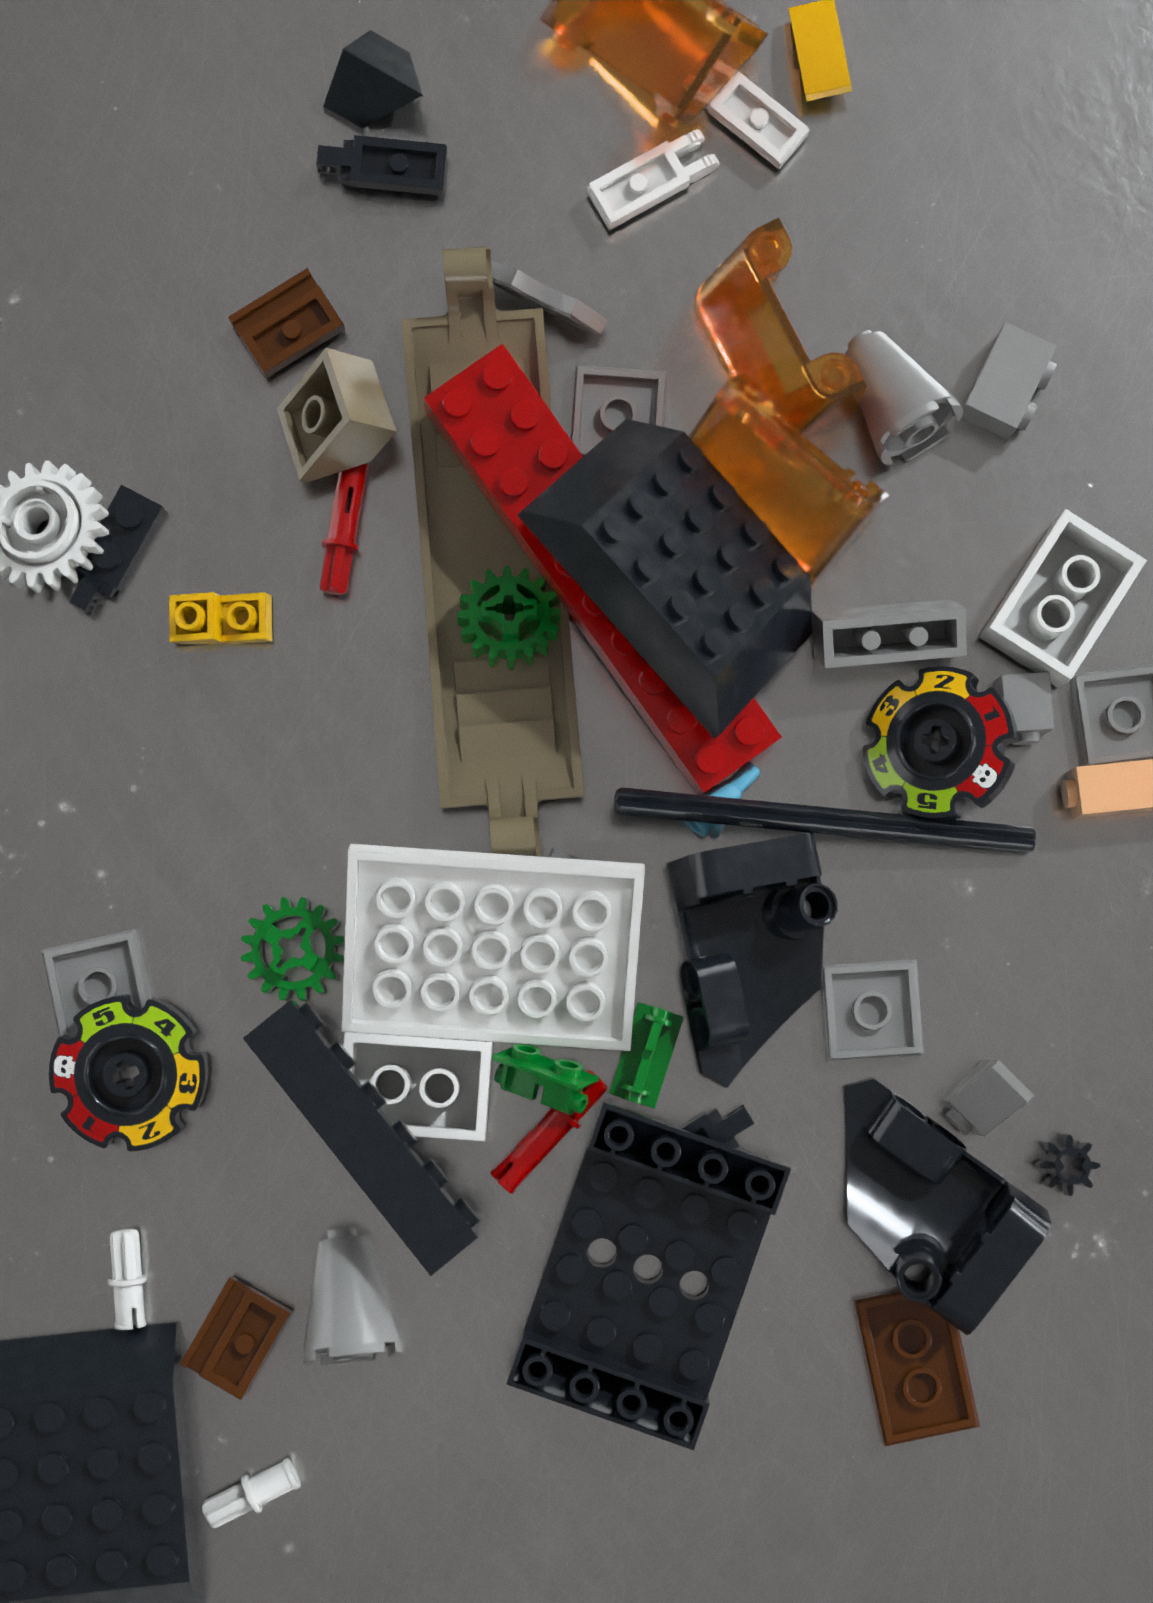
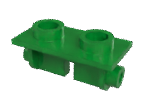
[609,1002,684,1109]
[491,1044,599,1115]

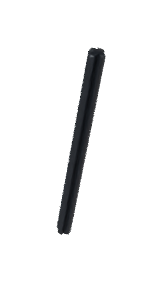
[614,787,1036,853]

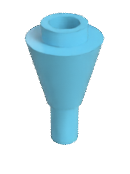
[686,761,761,838]

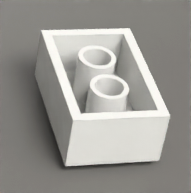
[979,509,1147,688]
[343,1032,493,1141]

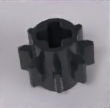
[1035,1134,1100,1196]

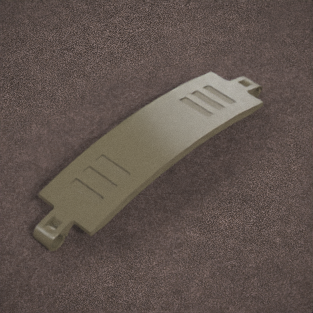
[401,246,584,857]

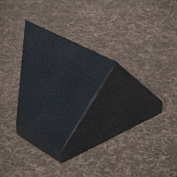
[323,30,423,132]

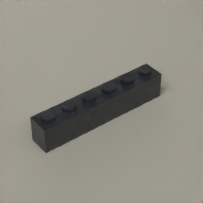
[243,1000,480,1276]

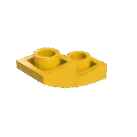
[788,0,852,102]
[169,592,272,644]

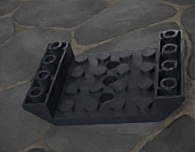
[506,1102,791,1450]

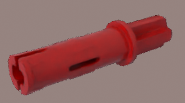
[319,463,368,595]
[490,1070,607,1194]

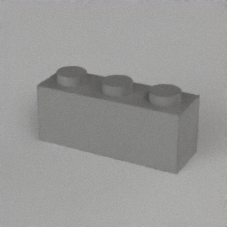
[812,599,967,669]

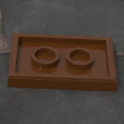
[852,1289,980,1446]

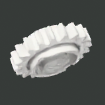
[0,461,109,593]

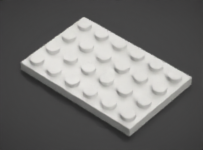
[342,844,645,1051]

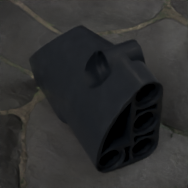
[666,833,838,1088]
[845,1077,1051,1335]

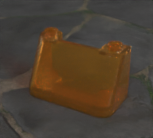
[540,0,769,128]
[694,218,867,450]
[689,373,889,585]

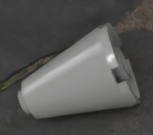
[844,330,963,465]
[302,1227,402,1365]

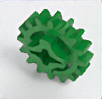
[457,565,561,670]
[241,897,345,1001]

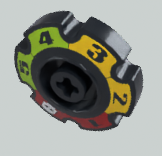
[862,666,1018,820]
[48,994,208,1152]

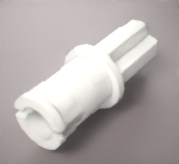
[107,1229,147,1330]
[201,1458,301,1528]

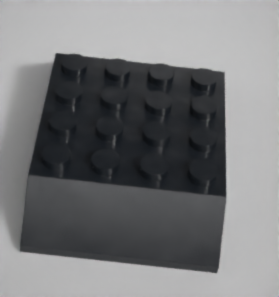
[517,419,813,738]
[0,1321,202,1603]

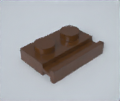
[228,268,345,378]
[180,1276,293,1400]

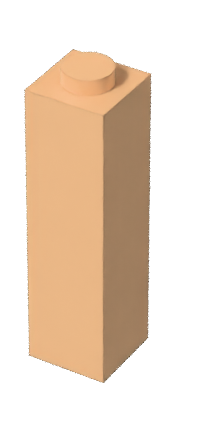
[1061,759,1153,819]

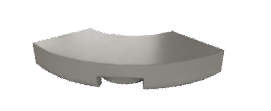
[491,261,608,335]

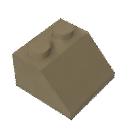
[277,348,397,482]

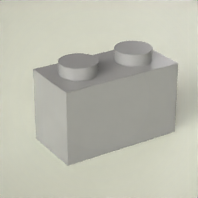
[962,321,1057,440]

